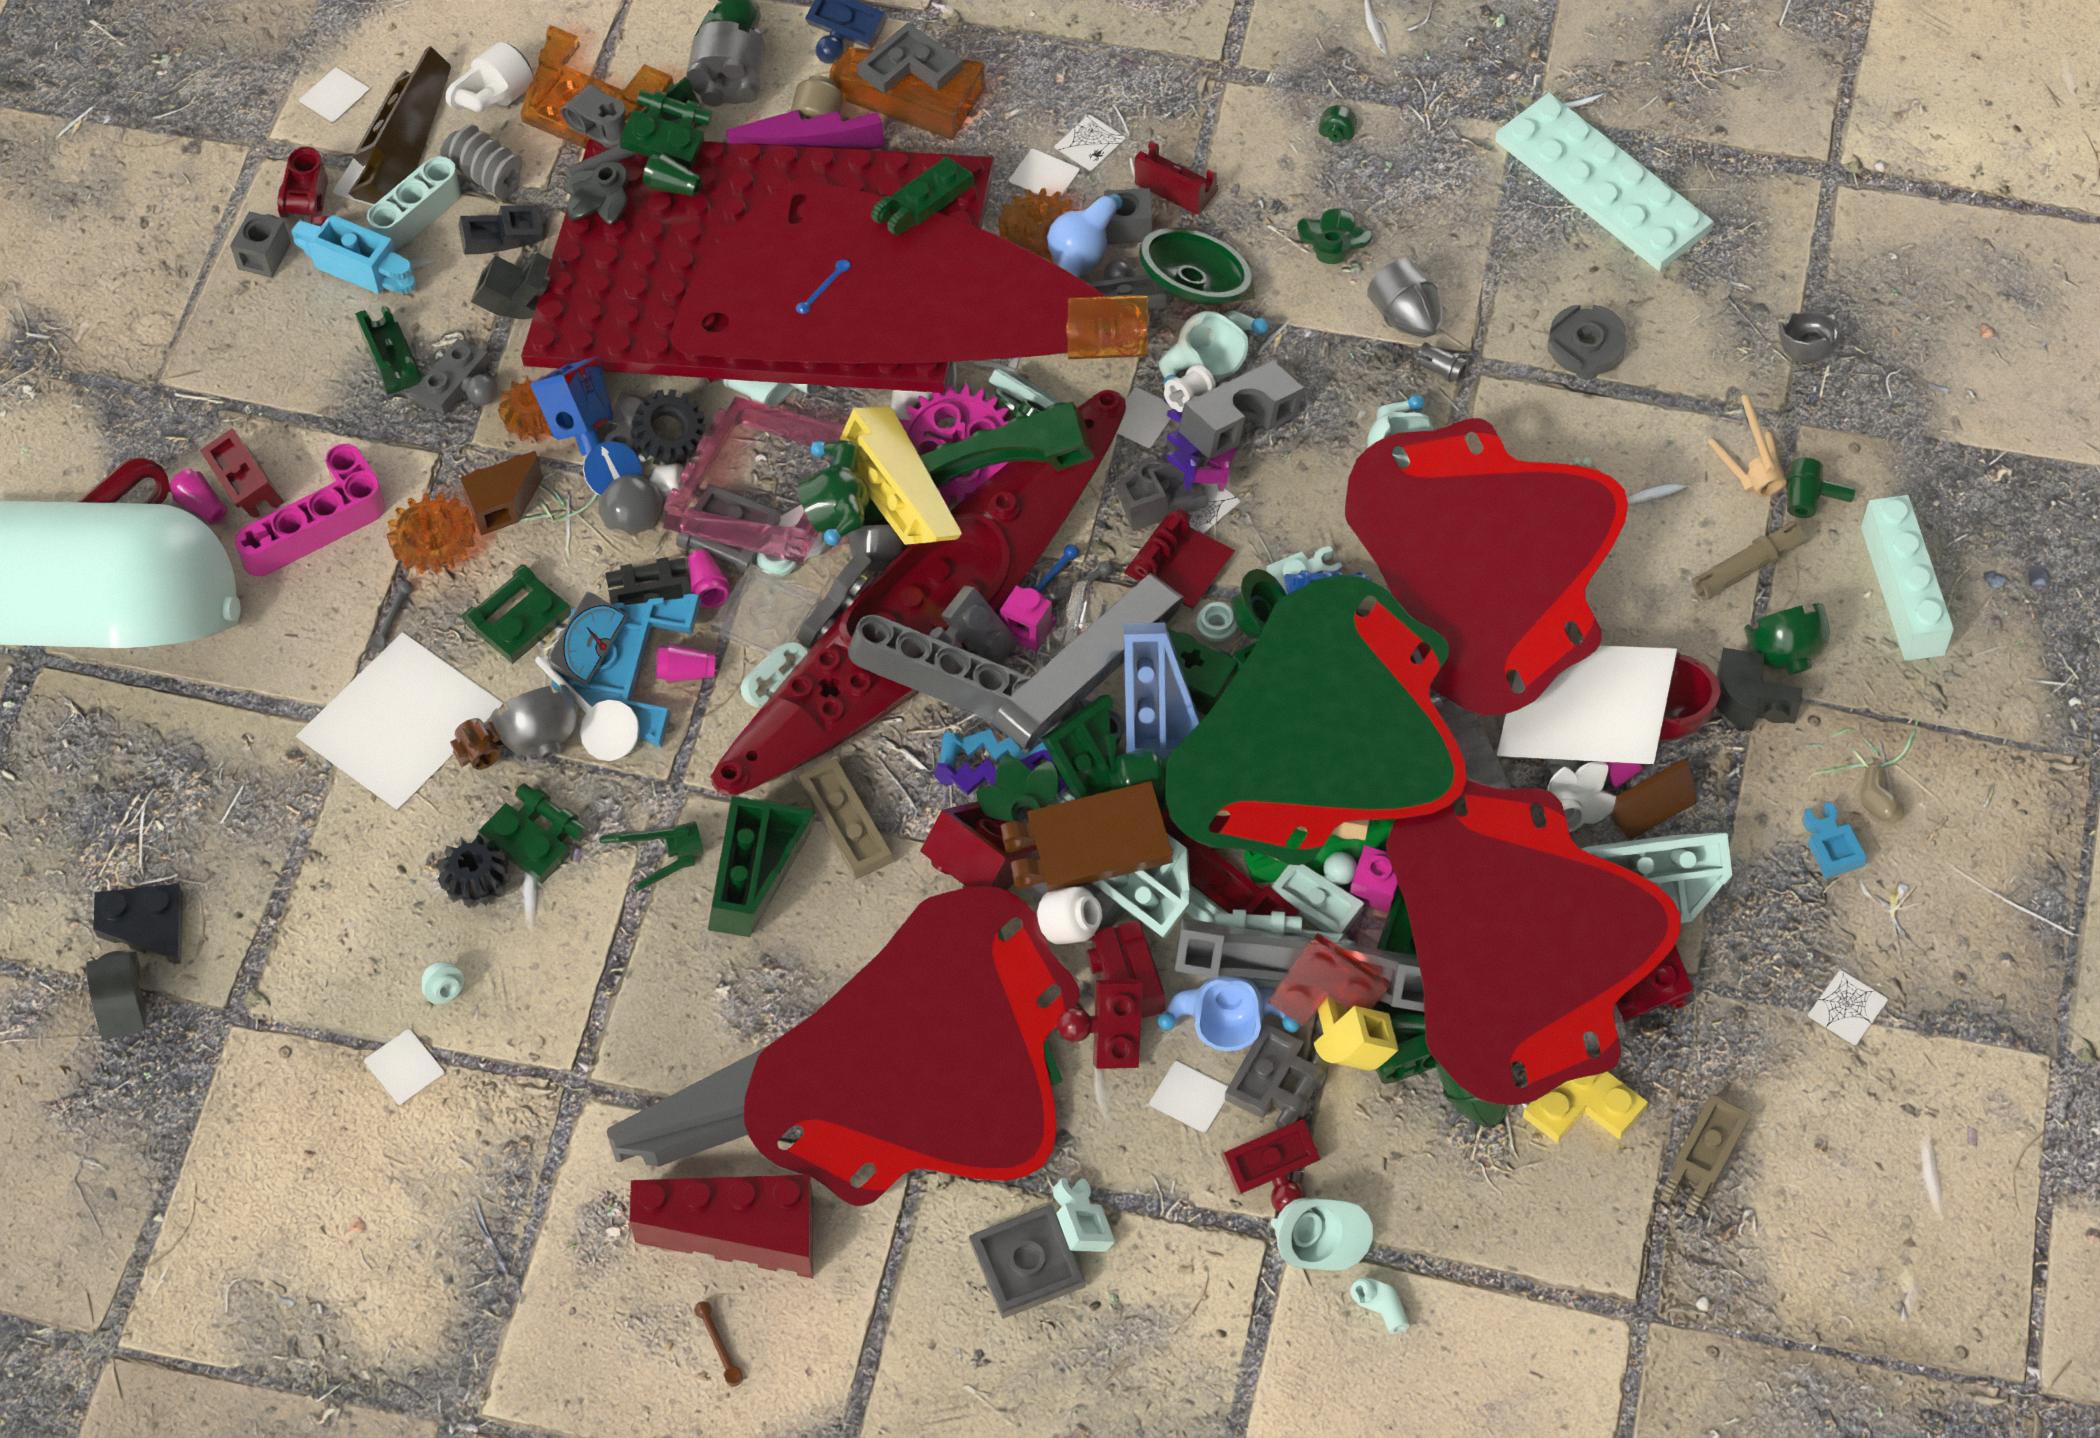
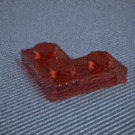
[1268,932,1390,1027]

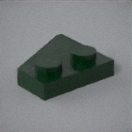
[1040,695,1117,800]

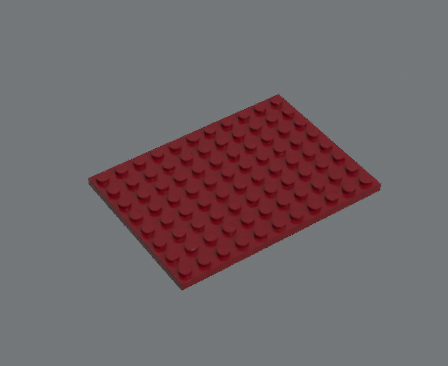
[521,138,995,393]

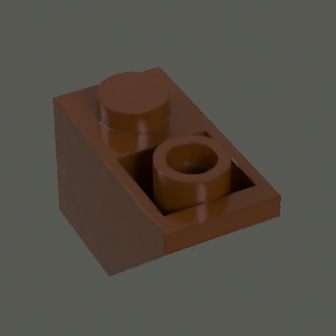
[460,451,543,536]

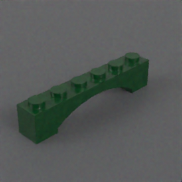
[863,401,1095,526]

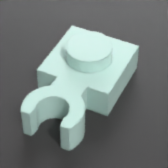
[1266,546,1343,594]
[1053,1178,1115,1252]

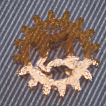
[998,188,1079,263]
[387,493,476,574]

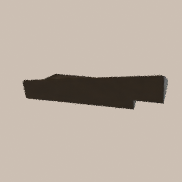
[348,46,451,204]

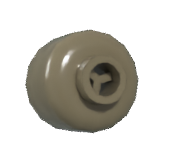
[791,75,843,120]

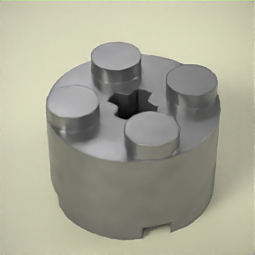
[686,21,766,107]

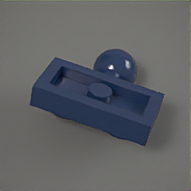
[805,0,888,64]

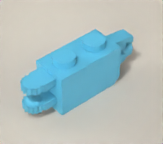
[291,215,416,295]

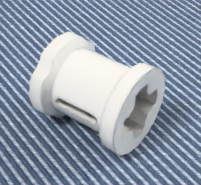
[1164,364,1216,412]

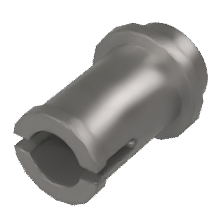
[1415,342,1468,383]

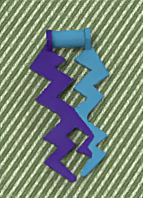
[934,729,1069,797]

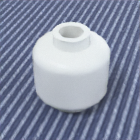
[1037,887,1102,944]

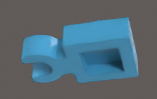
[1802,802,1867,879]

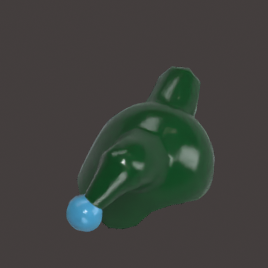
[798,440,869,546]

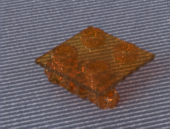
[1067,295,1148,359]

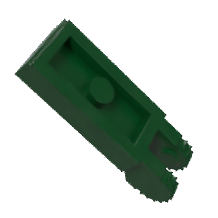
[871,157,974,235]

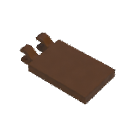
[1000,781,1173,892]

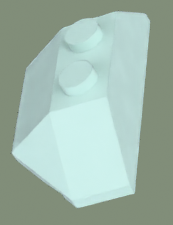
[1581,832,1732,923]
[1092,834,1191,939]

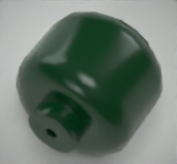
[1318,105,1357,143]

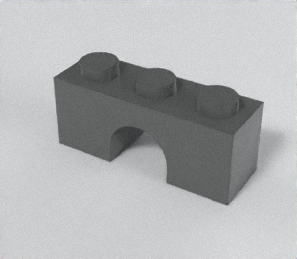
[1179,361,1304,460]

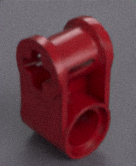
[277,146,328,219]

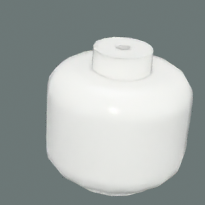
[650,463,693,501]

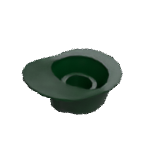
[1231,569,1287,639]

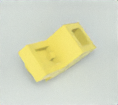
[1314,989,1399,1071]

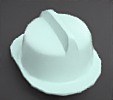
[1271,1198,1373,1271]

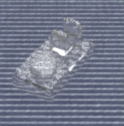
[1048,581,1108,659]

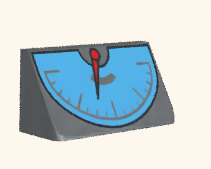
[548,591,628,686]

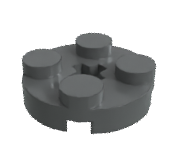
[1547,305,1627,380]

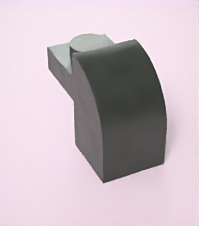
[470,253,551,320]
[1717,647,1803,731]
[86,951,147,1041]

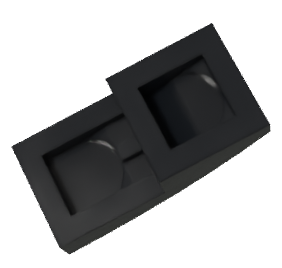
[458,205,543,255]

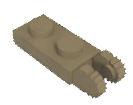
[1660,1094,1752,1217]

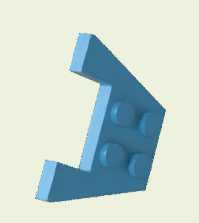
[551,594,702,748]

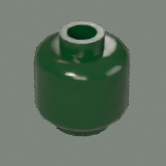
[1108,748,1167,802]

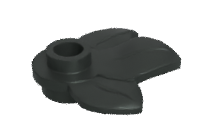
[563,161,628,226]

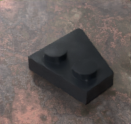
[93,884,183,964]

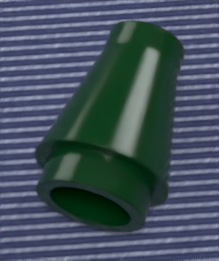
[643,154,703,197]

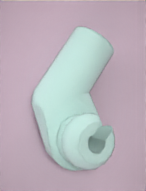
[1350,1278,1410,1334]

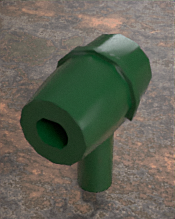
[1786,457,1855,518]

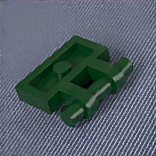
[620,90,713,170]
[478,783,588,884]

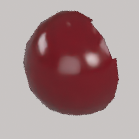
[1659,652,1721,742]

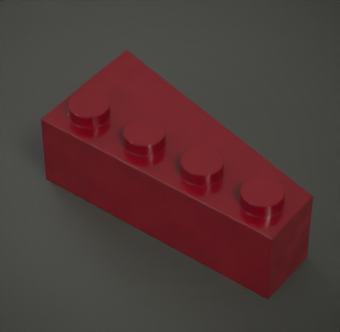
[629,1174,813,1279]

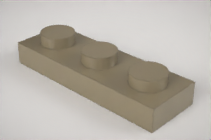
[799,758,893,880]

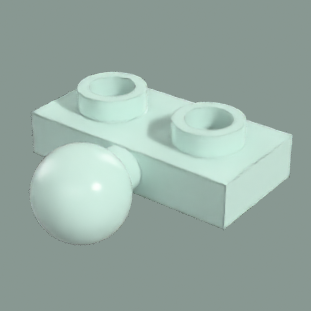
[1271,852,1364,934]

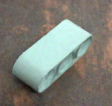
[367,156,461,251]

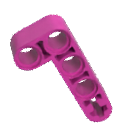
[235,444,386,576]

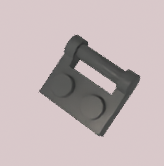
[676,484,781,575]

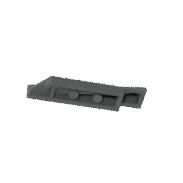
[606,1046,767,1167]

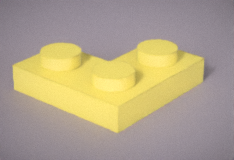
[1523,1072,1648,1143]

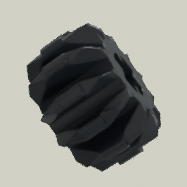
[437,834,510,908]

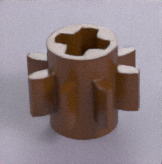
[450,718,505,770]

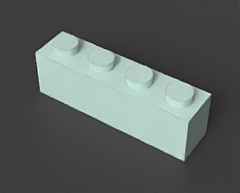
[1861,495,1954,661]

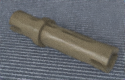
[1692,521,1806,601]

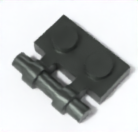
[605,557,692,605]

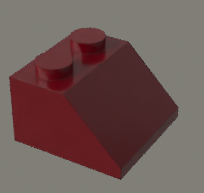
[920,801,1039,890]

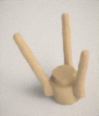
[1708,394,1786,497]

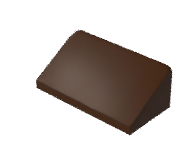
[1612,759,1696,839]

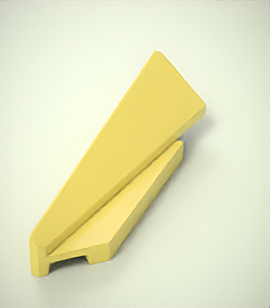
[840,406,962,545]

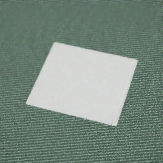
[295,632,504,810]
[1497,644,1677,764]

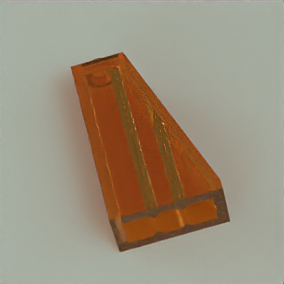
[829,47,985,140]

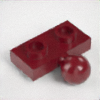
[1057,979,1143,1069]
[1220,1119,1321,1213]

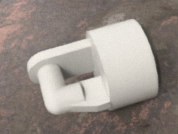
[446,42,533,112]

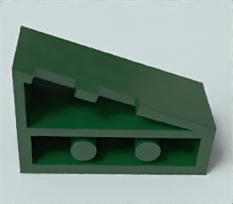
[708,796,815,937]

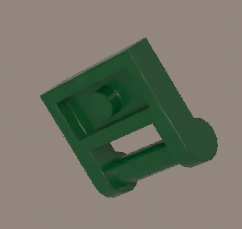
[461,564,571,664]

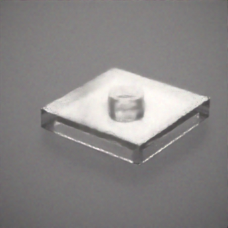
[710,563,822,657]

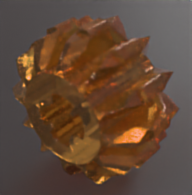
[498,375,553,443]

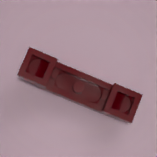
[1161,807,1299,917]

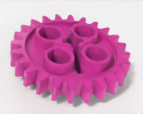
[899,384,1010,509]

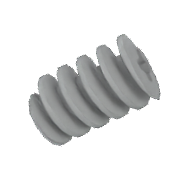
[440,124,523,200]

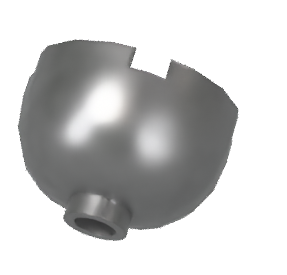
[490,685,577,760]

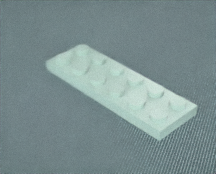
[1495,92,1714,272]

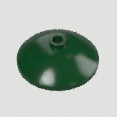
[1139,228,1252,305]

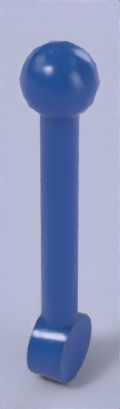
[796,260,850,314]
[1034,544,1079,593]

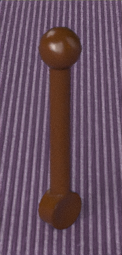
[694,1301,743,1387]

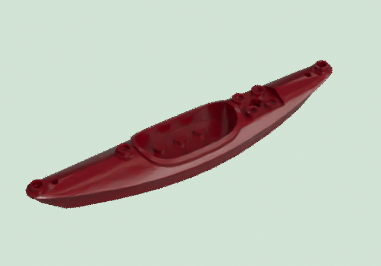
[711,390,1126,796]

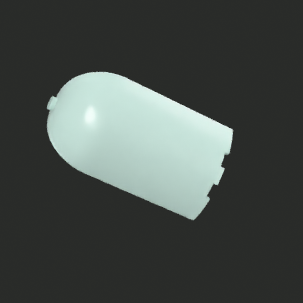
[0,501,241,648]

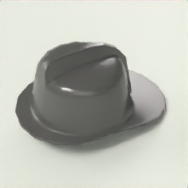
[843,524,909,571]

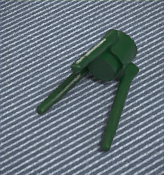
[599,821,703,891]

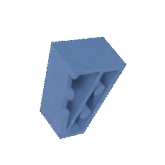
[1123,623,1201,756]

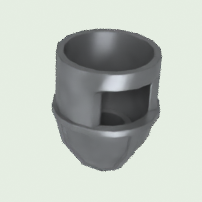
[1367,259,1443,338]

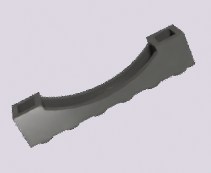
[1175,918,1424,1012]

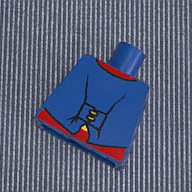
[530,357,613,456]

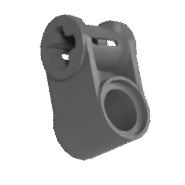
[561,84,627,149]

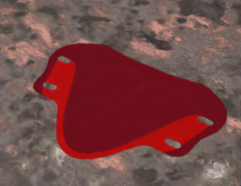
[1344,418,1628,716]
[1386,780,1681,1105]
[744,886,1080,1206]

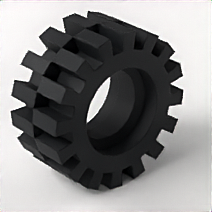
[630,389,706,465]

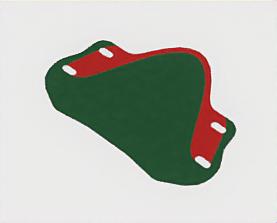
[1165,575,1467,866]

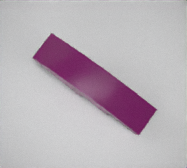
[726,110,884,150]

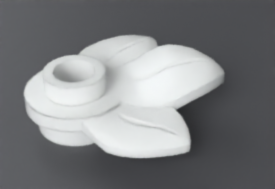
[1544,762,1616,833]

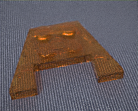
[520,25,674,149]

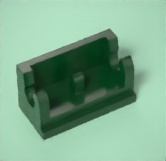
[355,306,423,395]

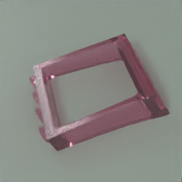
[663,396,846,564]

